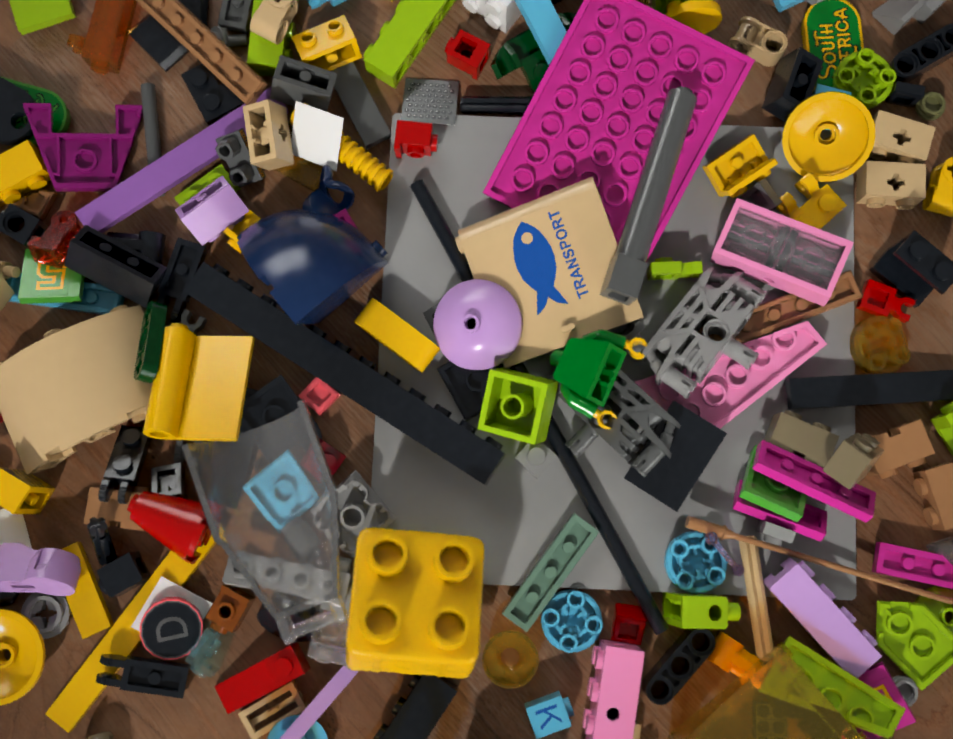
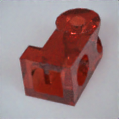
[27,210,81,269]

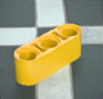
[354,298,440,373]

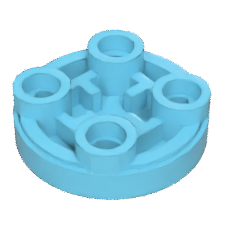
[664,531,727,594]
[541,589,603,653]

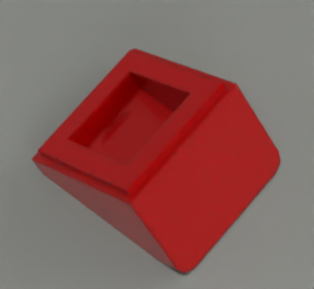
[610,603,647,646]

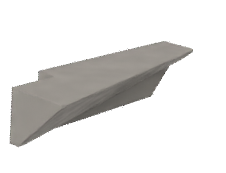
[872,0,947,35]

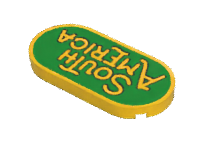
[801,0,864,94]

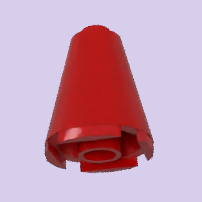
[127,491,221,564]

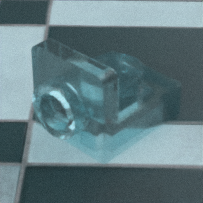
[185,627,222,678]

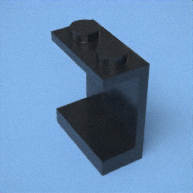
[869,230,953,308]

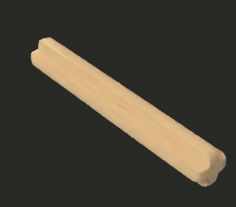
[739,535,775,660]

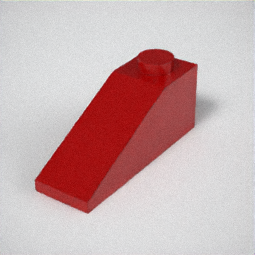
[214,642,311,714]

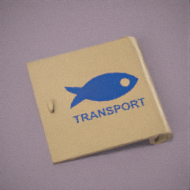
[455,176,644,368]

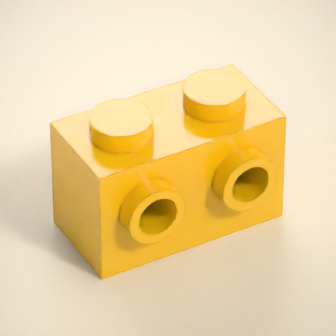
[292,15,362,71]

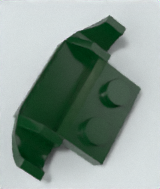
[491,12,577,93]

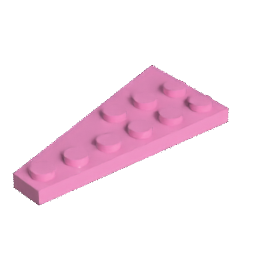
[635,321,827,429]

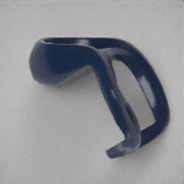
[302,164,355,215]

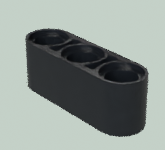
[889,23,953,83]
[642,629,716,705]

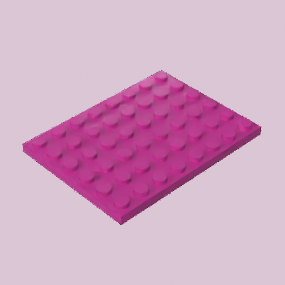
[483,0,755,263]

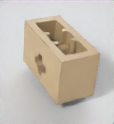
[242,99,294,171]
[869,110,936,164]
[856,161,926,210]

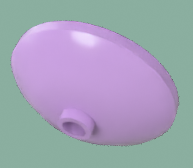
[433,279,522,370]

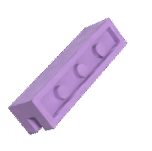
[763,557,882,678]

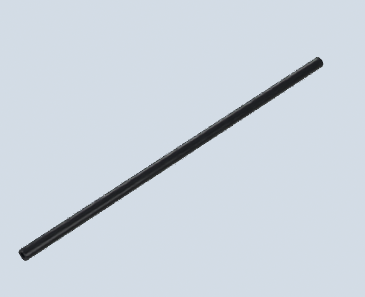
[410,179,669,635]

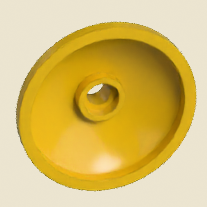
[782,91,875,182]
[0,609,46,705]

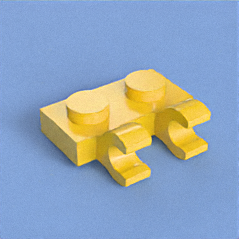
[776,172,847,229]

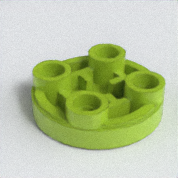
[833,48,897,109]

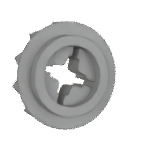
[21,593,71,639]

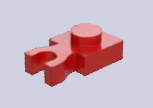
[856,279,916,323]

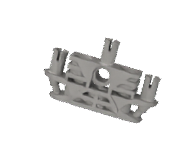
[642,267,767,399]

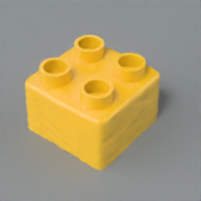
[346,527,485,678]

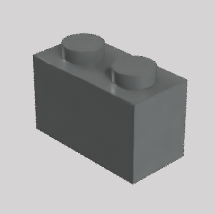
[270,55,337,112]

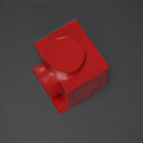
[445,29,491,80]
[394,120,438,159]

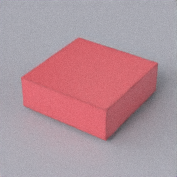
[298,377,341,416]

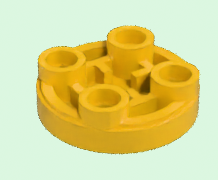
[665,0,722,35]

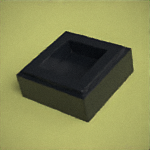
[884,81,926,108]

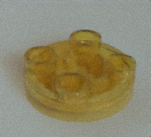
[850,316,911,374]

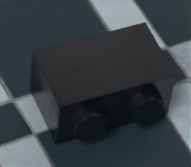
[762,47,823,122]

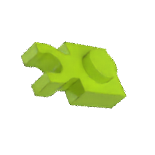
[647,257,703,281]

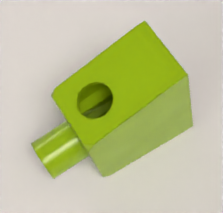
[662,592,741,629]

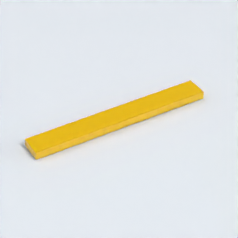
[45,525,225,733]

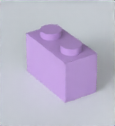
[175,175,249,246]

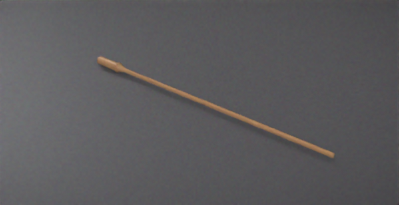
[685,516,953,605]

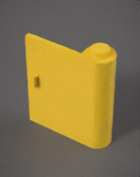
[142,323,255,442]

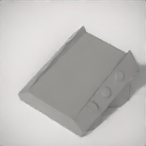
[312,470,396,559]

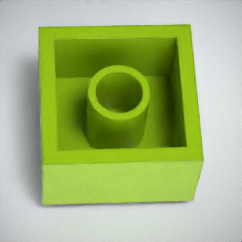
[477,367,559,445]

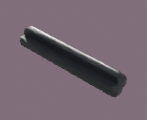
[460,96,533,114]

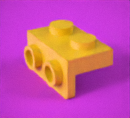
[702,134,778,198]

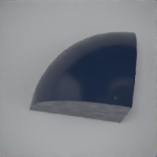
[237,210,389,324]

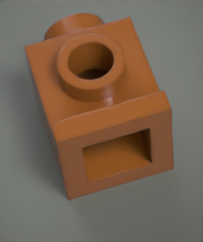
[205,584,256,635]

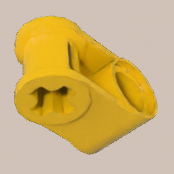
[922,157,953,217]

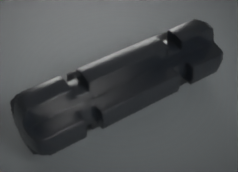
[87,517,117,566]

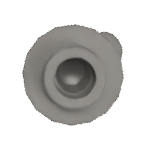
[211,26,249,47]

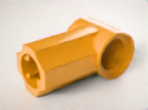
[707,631,771,689]

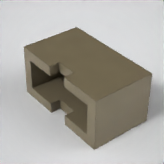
[764,410,839,468]
[822,432,885,490]

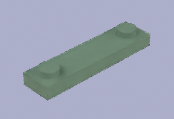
[502,512,600,632]

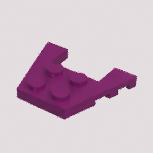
[23,103,143,192]

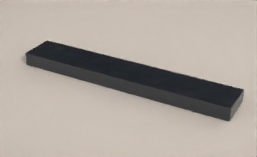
[785,370,953,410]

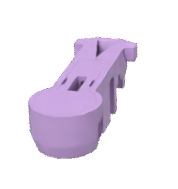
[0,543,81,596]

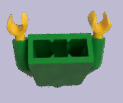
[550,329,647,429]

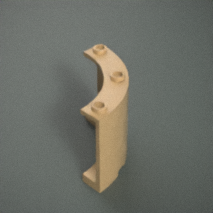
[0,305,153,475]

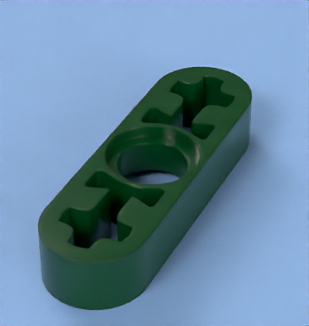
[134,301,167,384]

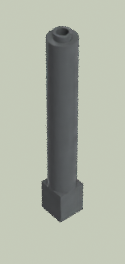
[599,86,697,305]

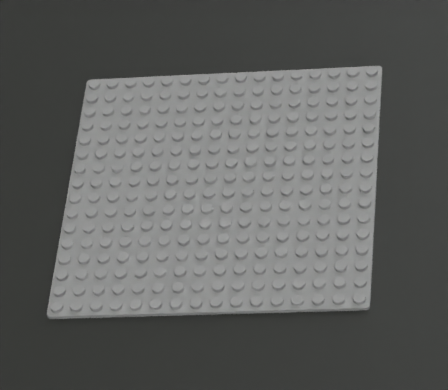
[371,113,857,600]

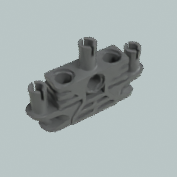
[547,369,681,478]

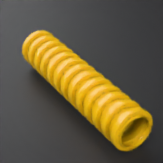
[290,103,393,191]

